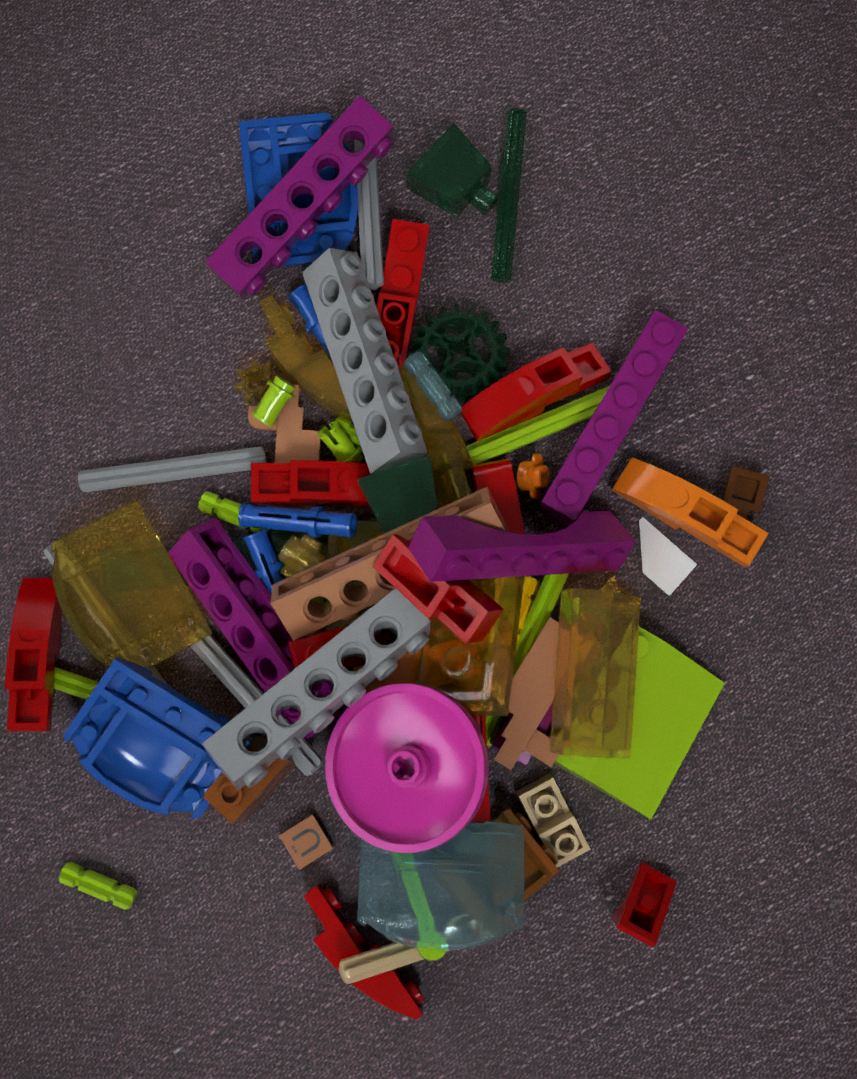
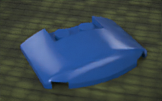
[239,113,358,268]
[63,657,251,818]

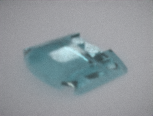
[357,821,524,950]

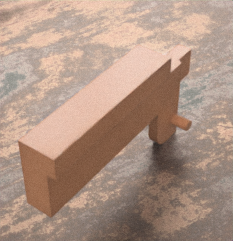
[248,384,321,510]
[494,617,590,771]

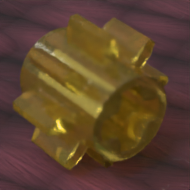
[234,359,281,407]
[278,534,327,577]

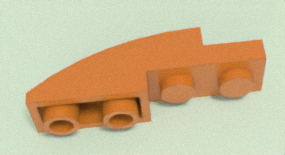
[612,458,769,568]

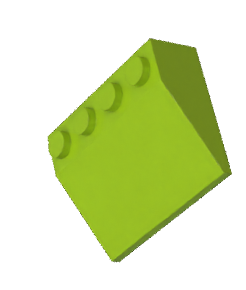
[554,621,725,820]

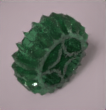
[409,303,510,406]

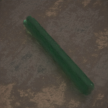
[491,108,527,283]

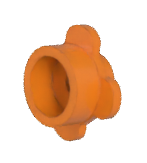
[517,453,550,499]

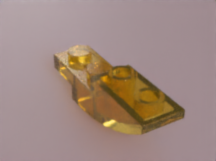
[259,295,354,425]
[398,364,474,509]

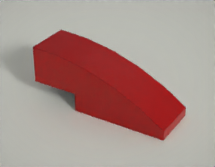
[373,534,504,644]

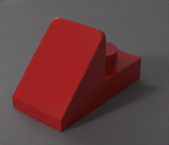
[613,862,677,948]

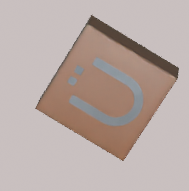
[279,814,334,870]

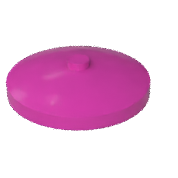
[325,683,489,853]

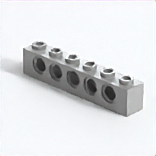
[302,248,428,474]
[202,588,431,791]

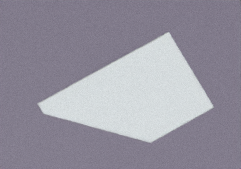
[639,517,697,596]

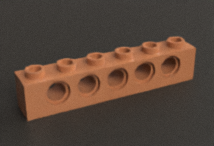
[270,487,509,641]

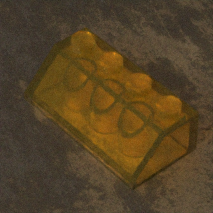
[416,576,524,716]
[550,588,641,758]

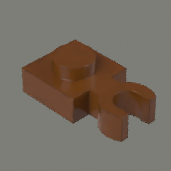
[721,466,770,521]

